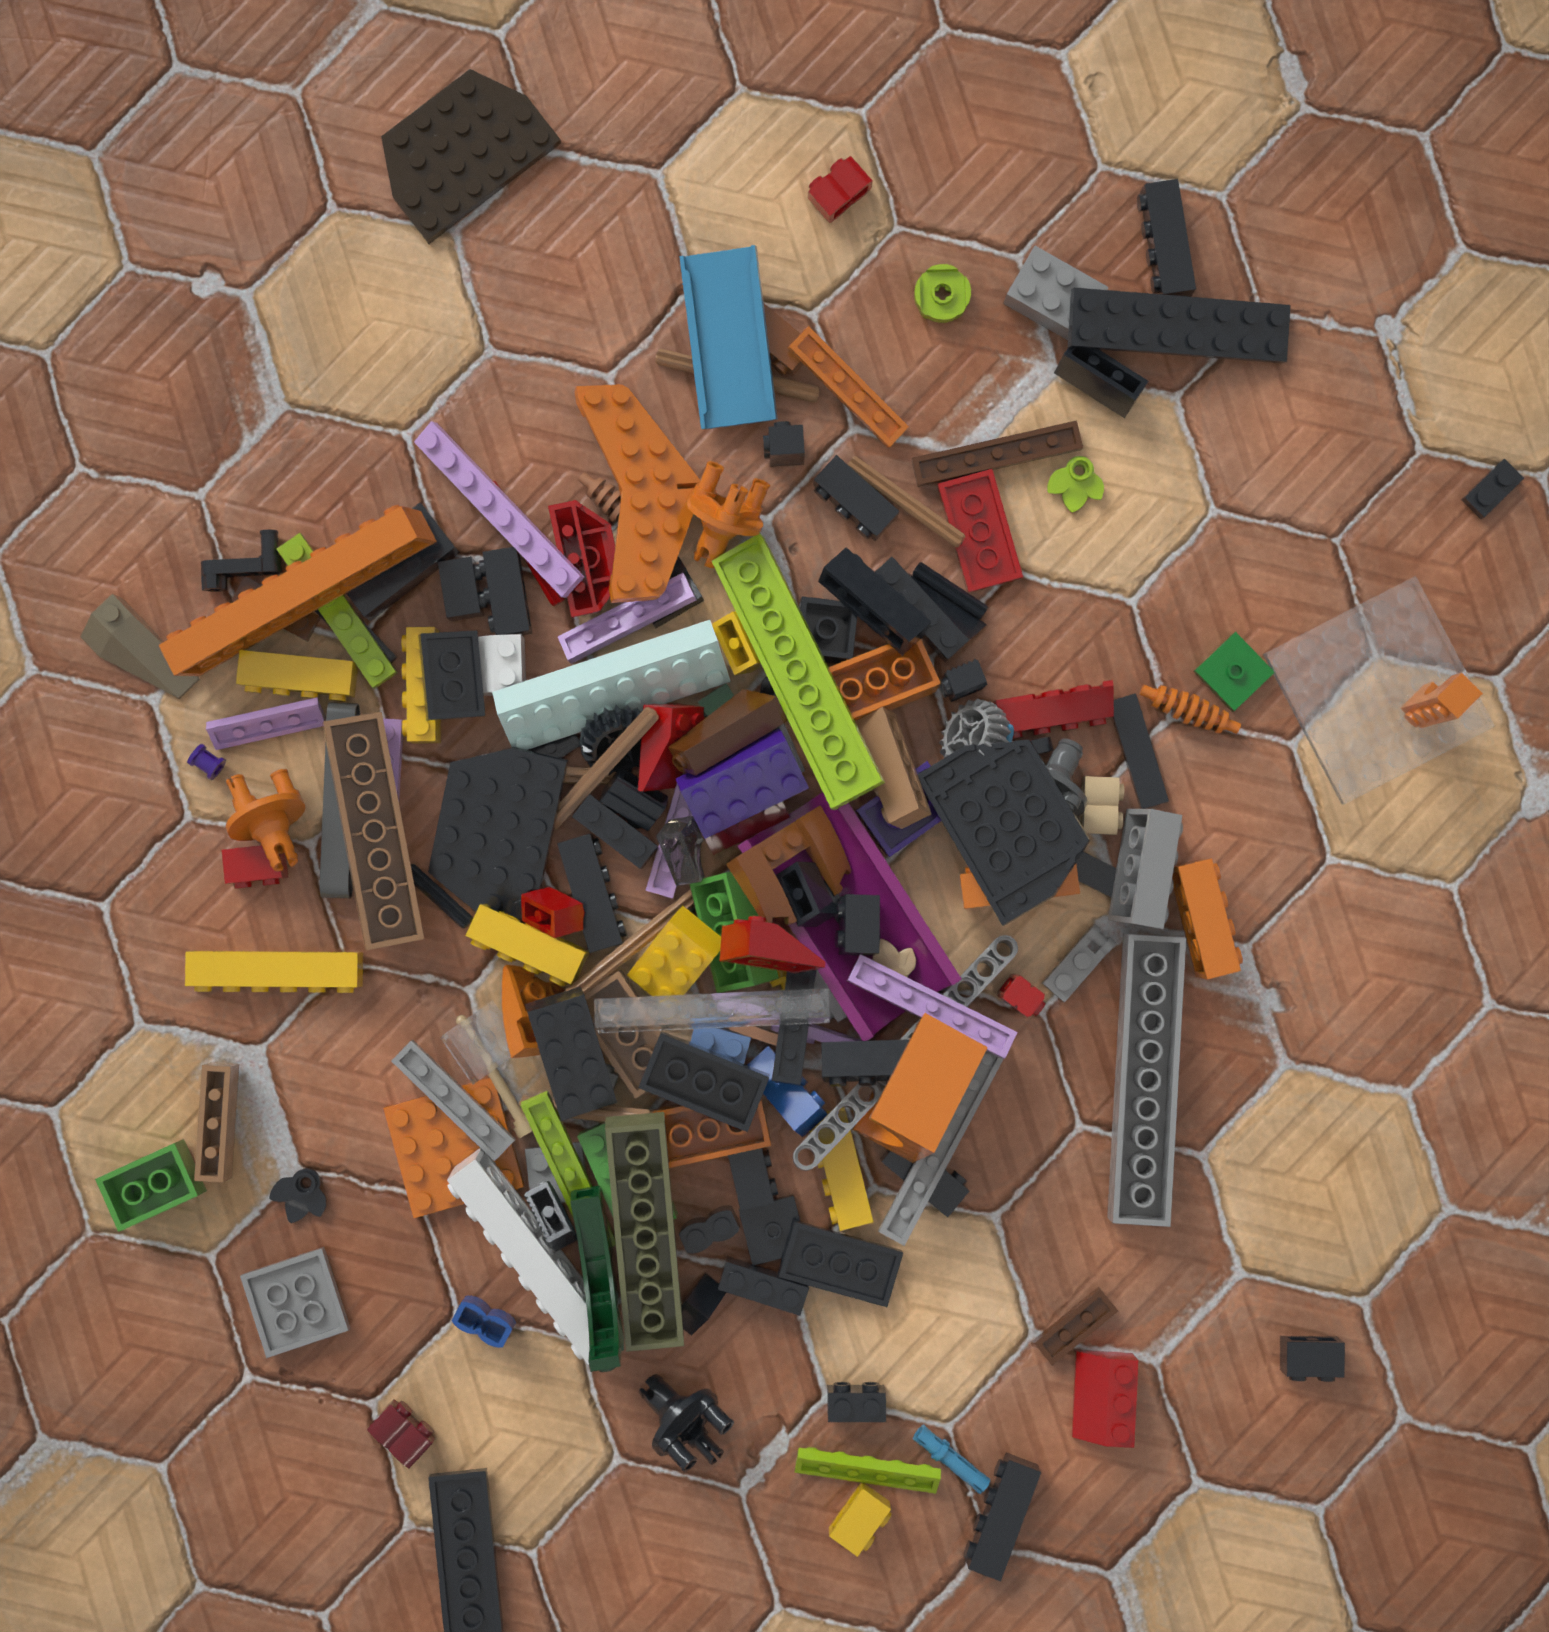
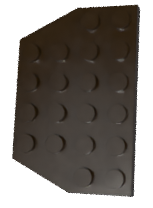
[381,69,561,244]

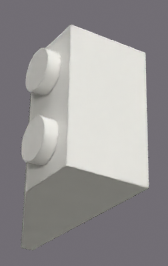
[478,634,526,696]

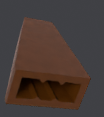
[668,689,788,775]

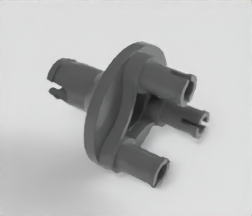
[1046,739,1088,816]

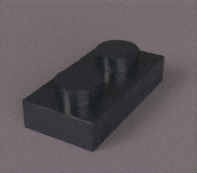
[1461,458,1524,519]

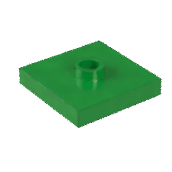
[1193,632,1275,712]

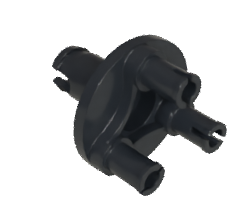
[639,1374,734,1473]

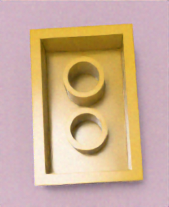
[627,905,721,1011]

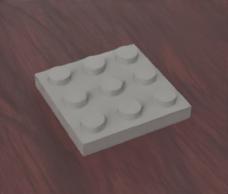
[240,1247,350,1358]

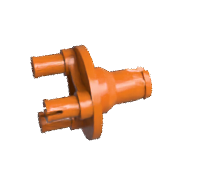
[686,461,770,568]
[226,769,306,871]

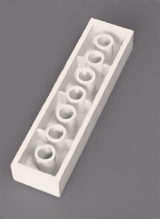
[447,1148,589,1365]

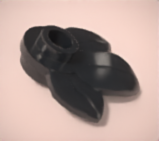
[269,1168,327,1223]

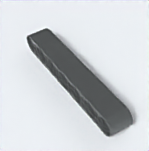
[320,702,360,899]

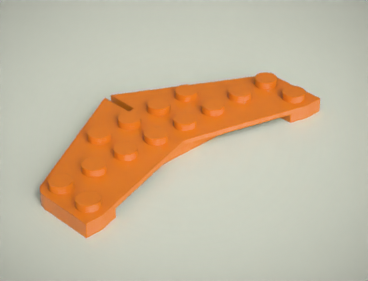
[574,384,700,603]

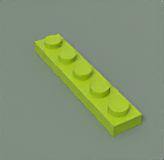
[794,1447,941,1494]

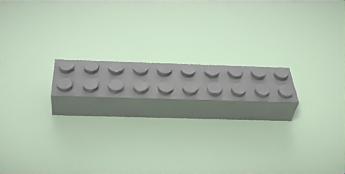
[1107,934,1186,1227]

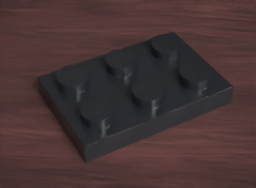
[418,630,485,721]

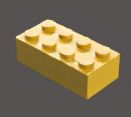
[465,904,589,987]

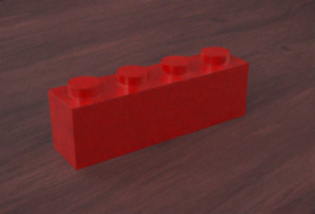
[993,680,1114,739]

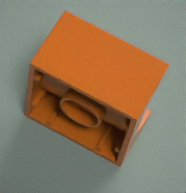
[852,1013,988,1163]

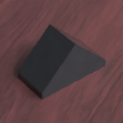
[681,1272,727,1336]

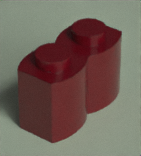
[367,1399,435,1469]

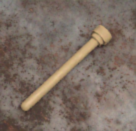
[456,1015,532,1139]

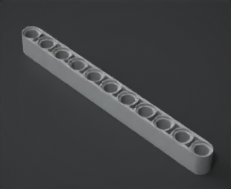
[792,935,1018,1171]

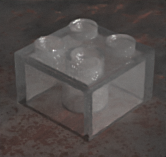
[441,1001,511,1085]

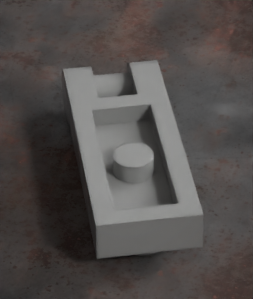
[1042,924,1116,1002]

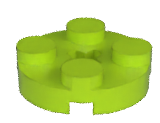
[914,264,971,323]

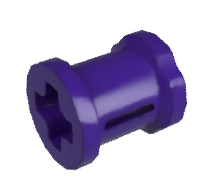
[187,744,226,780]

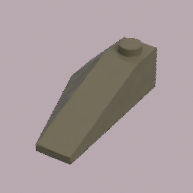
[80,594,200,699]

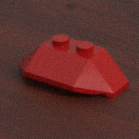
[548,500,615,618]

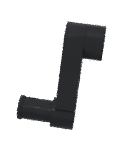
[201,529,282,592]

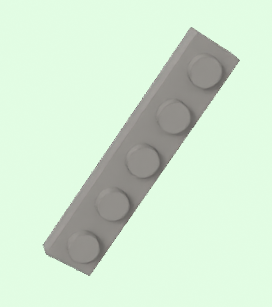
[391,1040,516,1161]

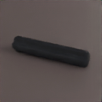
[912,562,988,619]
[411,864,473,928]

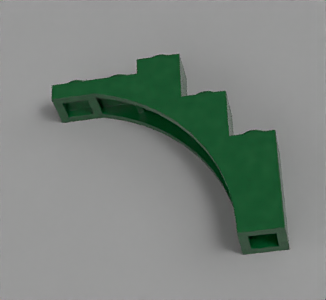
[570,1185,625,1372]

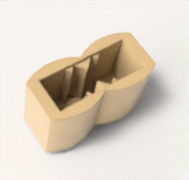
[1080,776,1124,835]

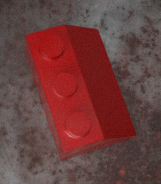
[1072,1350,1139,1448]

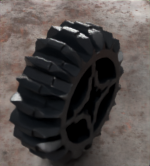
[579,705,641,776]

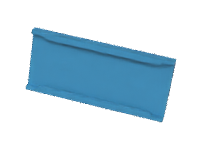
[679,245,778,429]

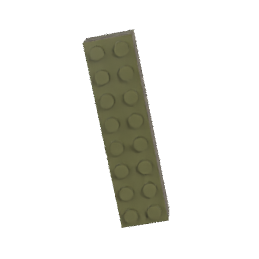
[605,1112,684,1352]

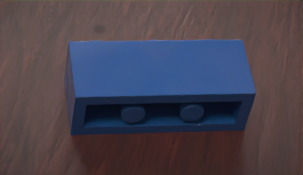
[747,1046,828,1137]

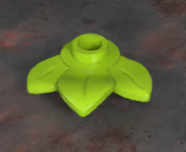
[1047,456,1104,512]

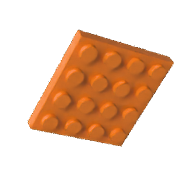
[383,1078,525,1218]

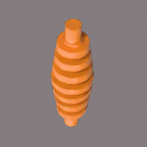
[1139,685,1241,734]

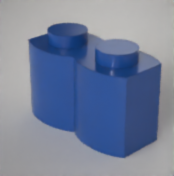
[451,1295,516,1348]

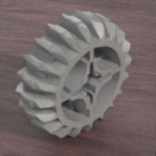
[939,699,1011,758]

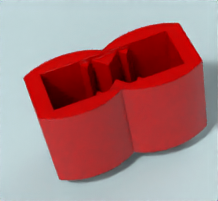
[808,156,873,223]

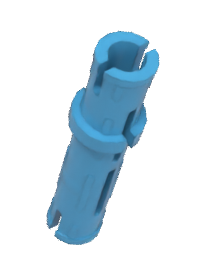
[913,1425,991,1494]

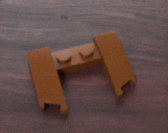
[726,806,852,925]

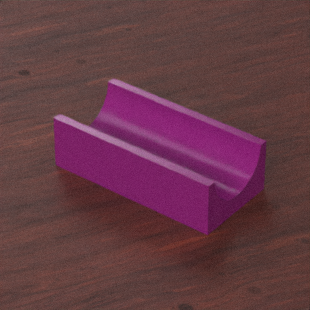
[738,792,962,1041]

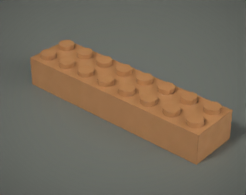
[322,712,424,950]

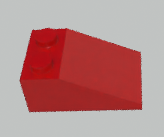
[638,703,705,792]
[719,916,826,973]

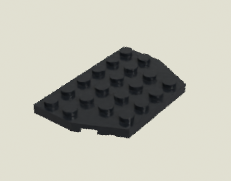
[918,740,1090,926]
[428,747,569,924]

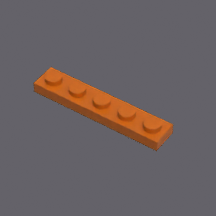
[787,326,909,448]

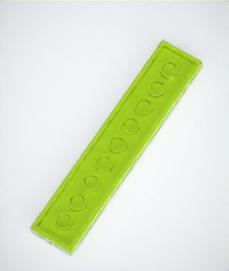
[712,533,885,810]

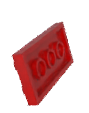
[937,469,1023,593]

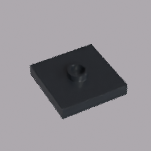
[738,1194,800,1266]

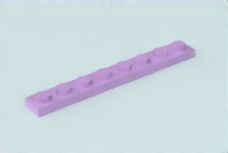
[414,421,584,598]

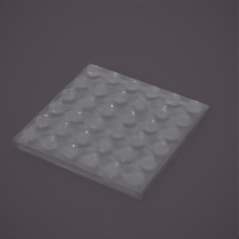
[1263,576,1495,804]

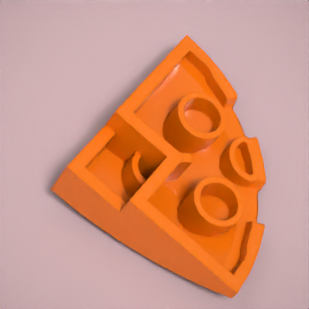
[502,965,565,1058]

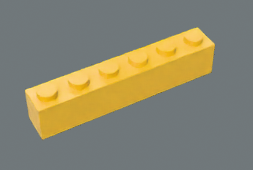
[185,951,363,993]

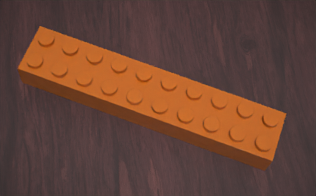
[159,505,437,676]

